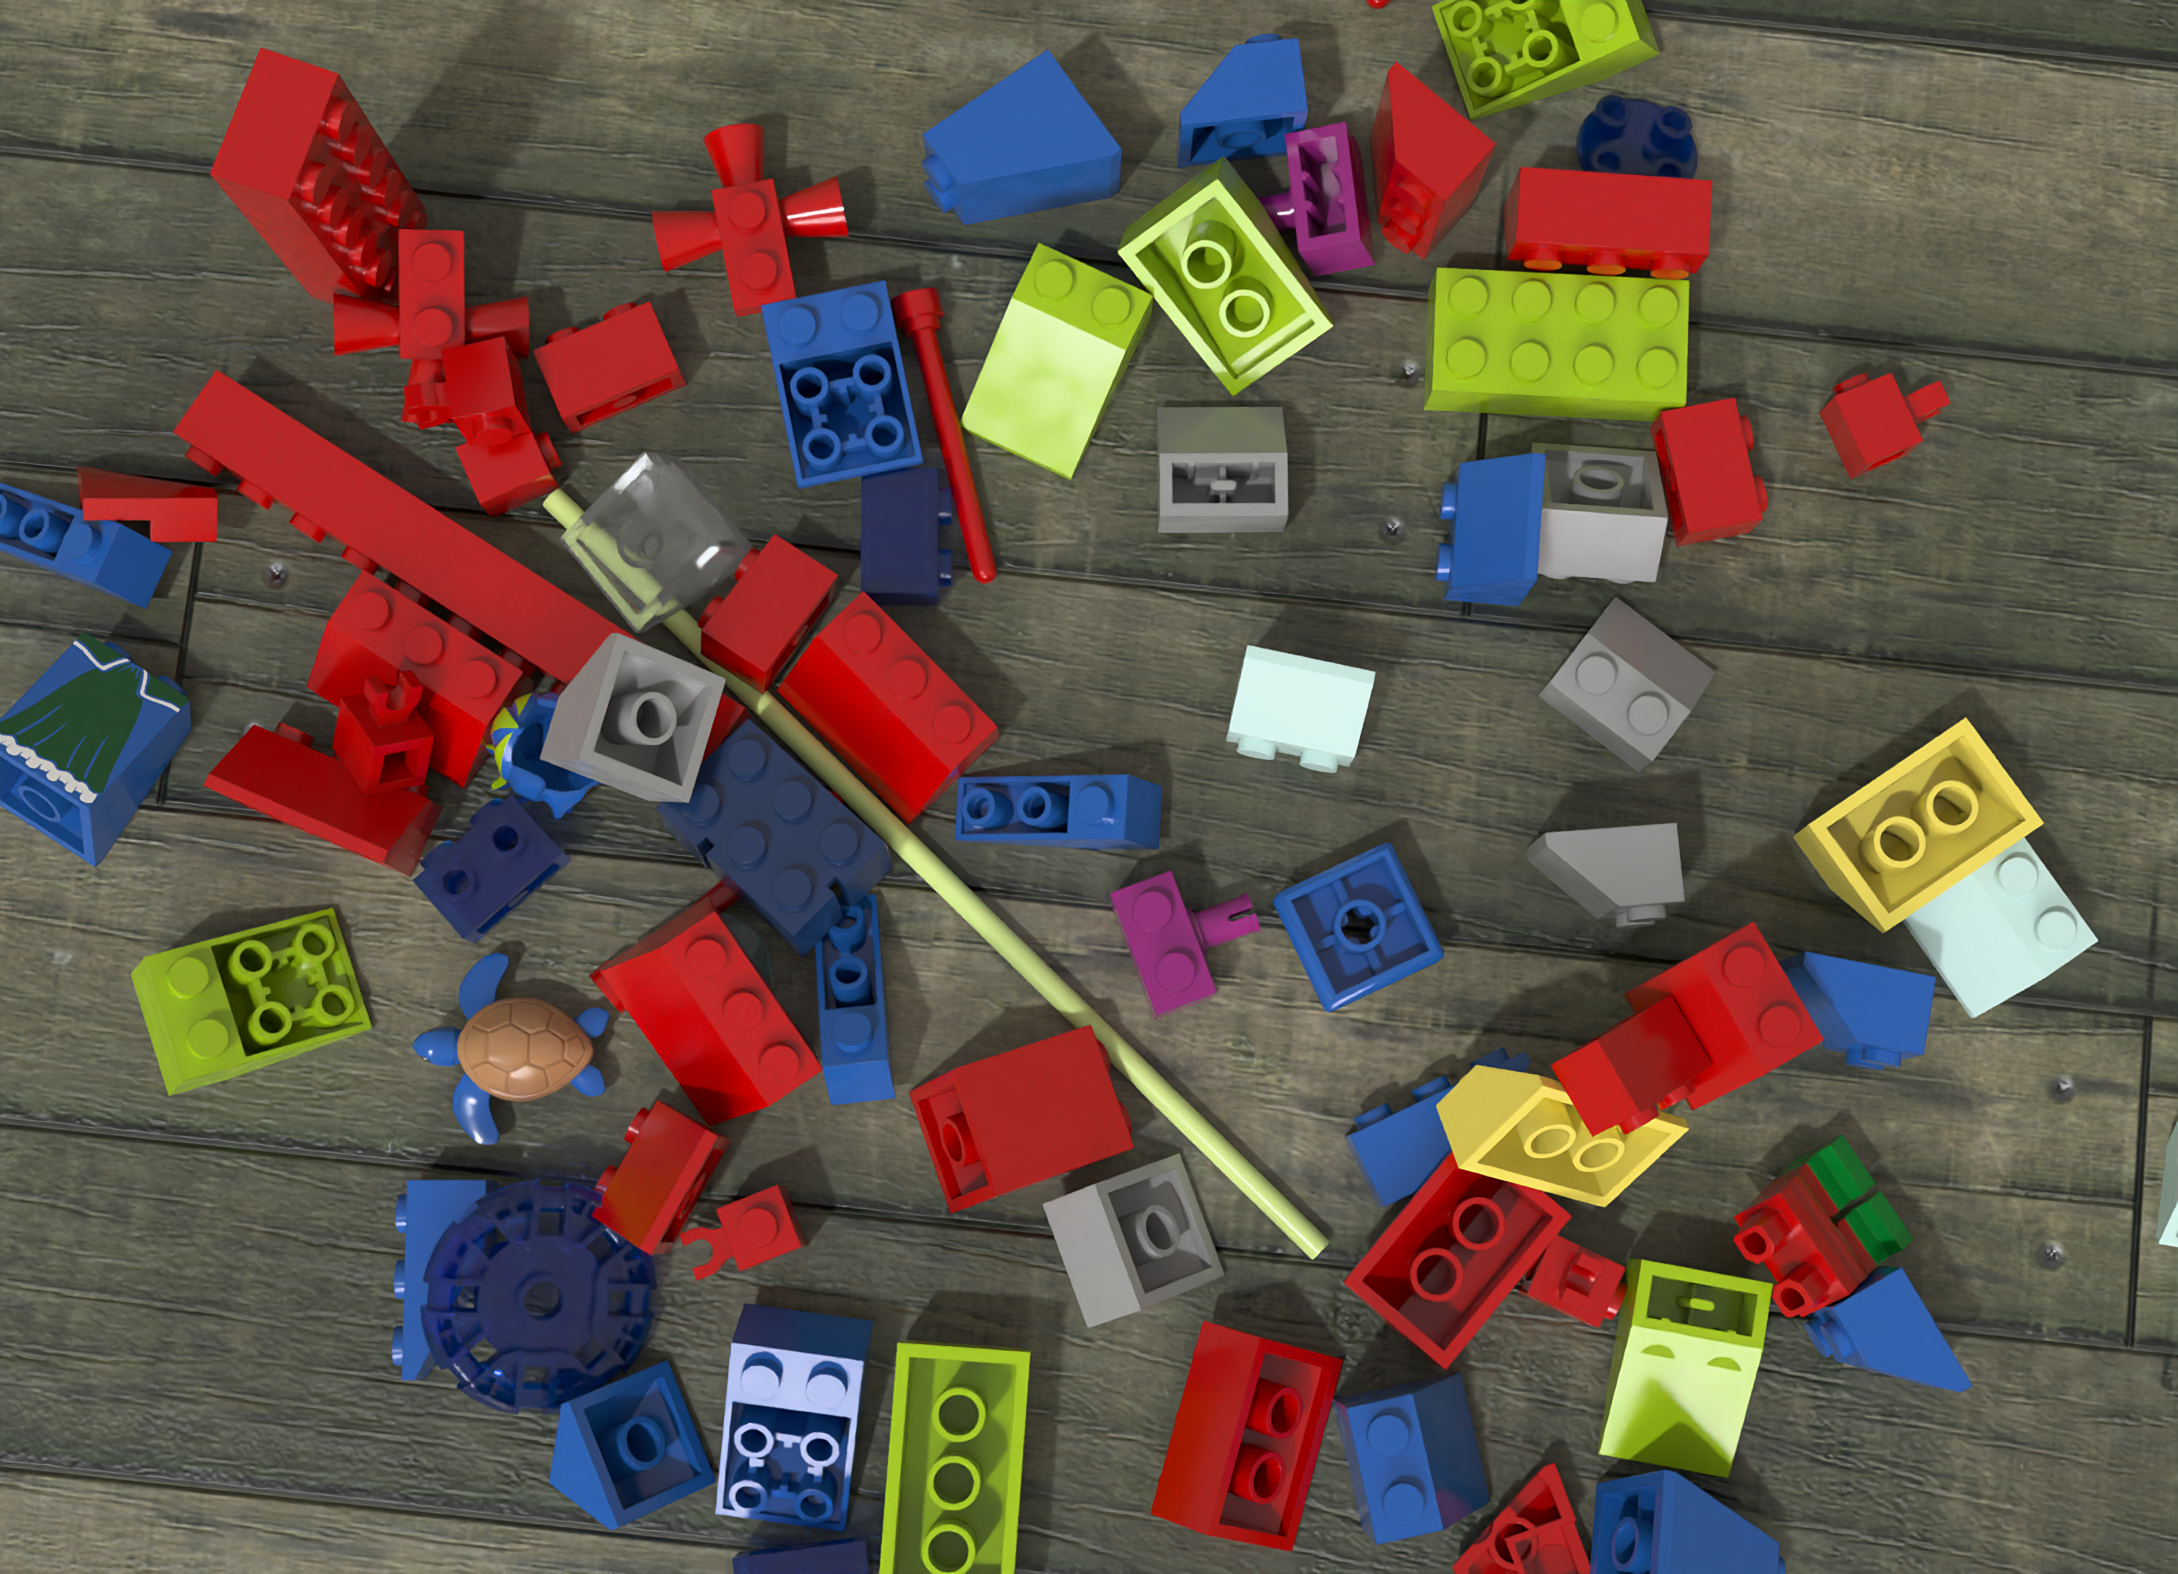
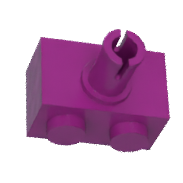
[1257,121,1375,277]
[1109,871,1261,1020]

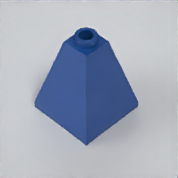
[1590,1470,1786,1574]

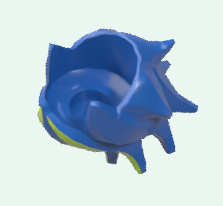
[486,692,603,819]

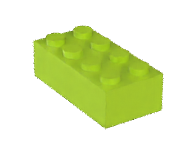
[1424,267,1689,422]
[879,1340,1032,1574]

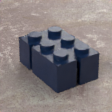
[656,718,893,958]

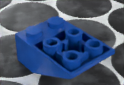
[761,280,923,489]
[715,1303,874,1532]

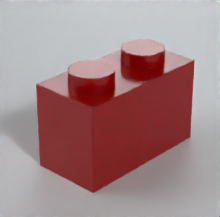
[533,301,687,434]
[1649,398,1767,547]
[698,534,838,695]
[1550,994,1712,1137]

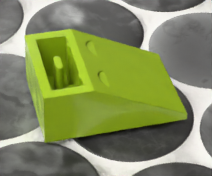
[1431,0,1660,120]
[131,908,372,1096]
[1597,1259,1773,1478]

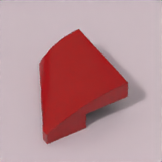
[77,465,218,542]
[1452,1463,1591,1574]

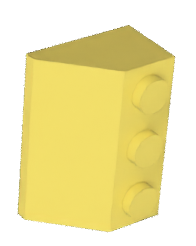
[1793,718,2044,933]
[1436,1065,1689,1208]

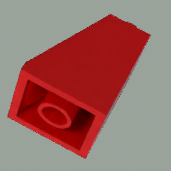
[909,1025,1135,1214]

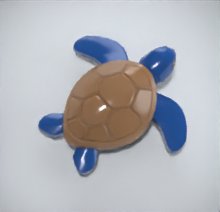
[412,953,610,1145]

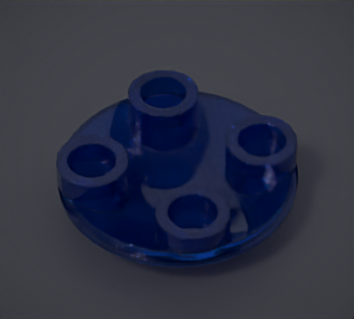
[1576,95,1698,179]

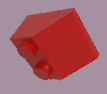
[1623,922,1824,1110]
[591,1100,732,1255]

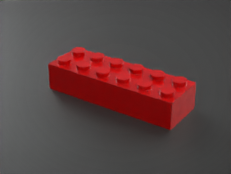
[210,47,427,305]

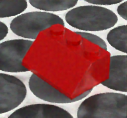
[1370,61,1496,261]
[1503,167,1712,280]
[306,570,536,790]
[777,591,1000,826]
[203,722,442,877]
[599,896,823,1126]
[1343,1150,1572,1370]
[1150,1320,1343,1552]

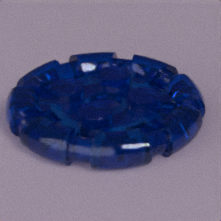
[420,1179,658,1415]

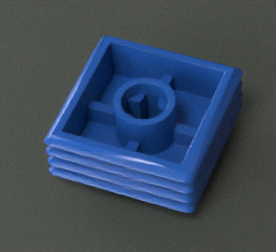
[1273,842,1444,1012]

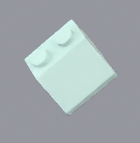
[1225,645,1376,773]
[1902,837,2098,1018]

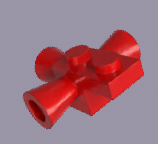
[652,123,849,317]
[333,229,529,423]

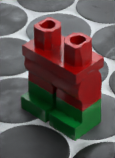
[1733,1134,1914,1318]

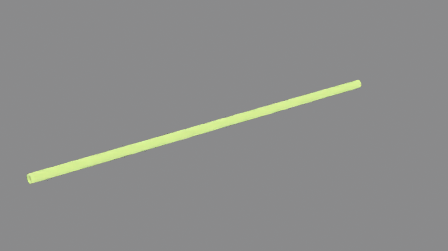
[543,488,1330,1260]

